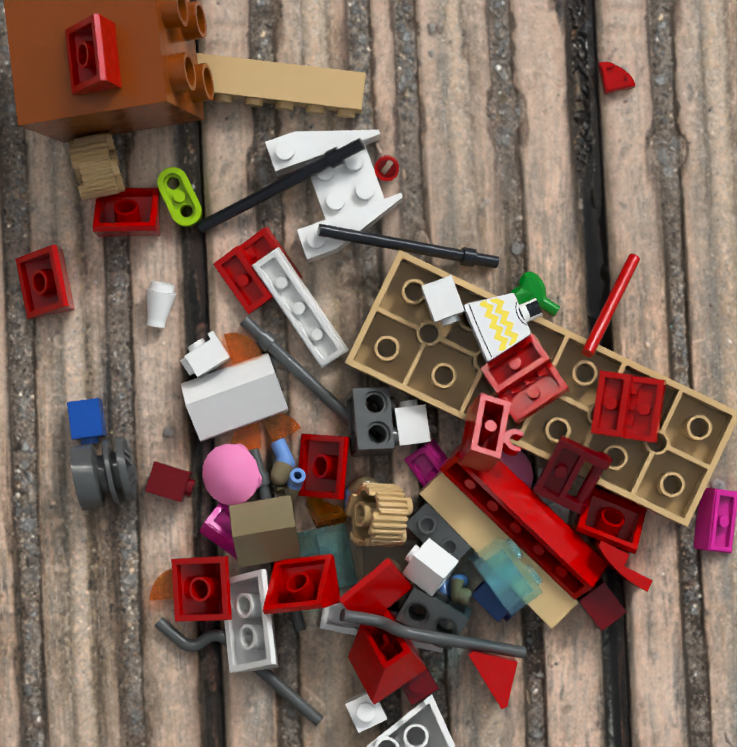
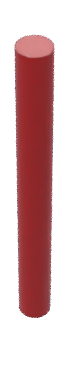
[581,254,640,358]

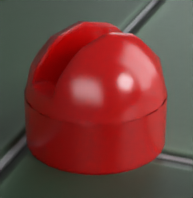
[374,155,399,181]

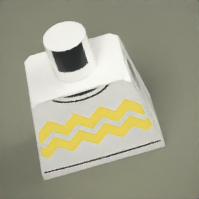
[463,293,543,363]

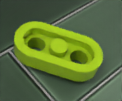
[157,167,202,227]

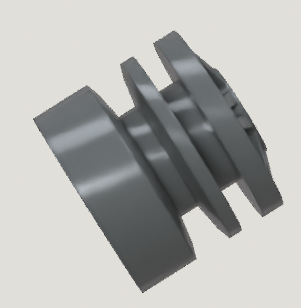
[70,436,138,511]

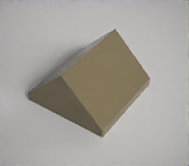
[229,495,301,568]

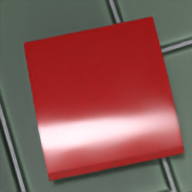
[213,227,303,315]
[480,334,569,425]
[591,370,666,443]
[592,539,653,592]

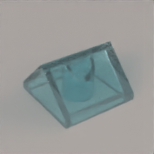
[297,522,358,588]

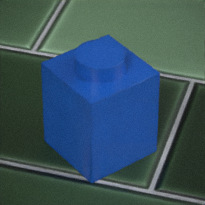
[67,398,107,445]

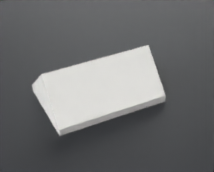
[181,352,289,442]
[224,569,278,673]

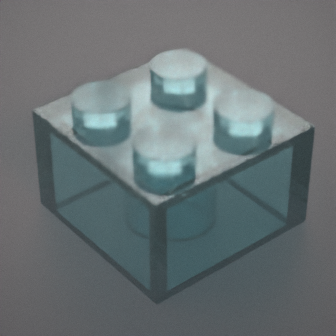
[469,536,543,615]

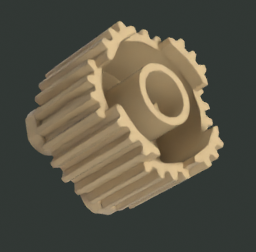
[69,131,125,201]
[345,482,413,547]

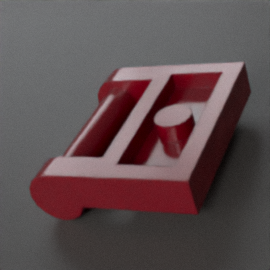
[533,435,613,514]

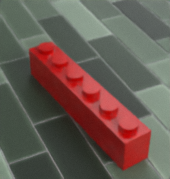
[439,444,608,600]

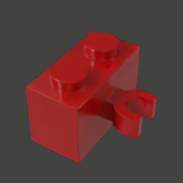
[458,393,524,473]

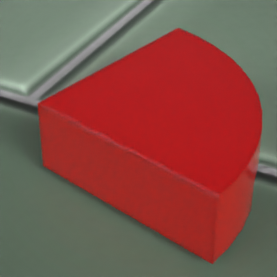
[598,62,635,94]

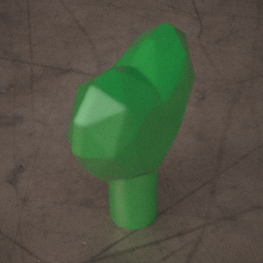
[510,271,560,317]

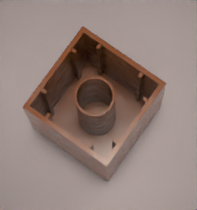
[4,0,214,143]

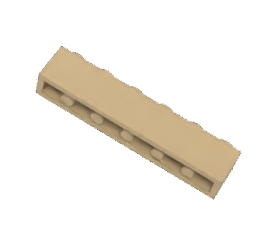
[197,53,366,118]
[418,471,579,629]

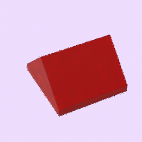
[65,14,122,95]
[92,188,160,237]
[15,245,75,319]
[298,433,349,500]
[572,487,647,554]
[263,554,340,615]
[171,555,232,622]
[338,558,413,628]
[465,649,518,710]

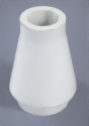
[146,281,177,328]

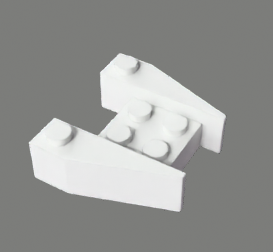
[265,130,403,263]

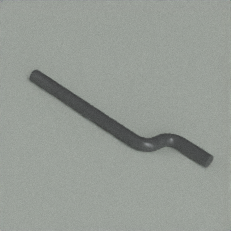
[340,609,526,659]
[155,617,324,726]

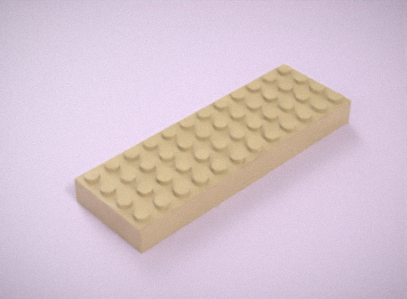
[345,250,737,527]

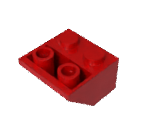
[348,609,427,705]

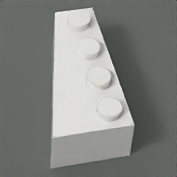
[366,694,455,747]

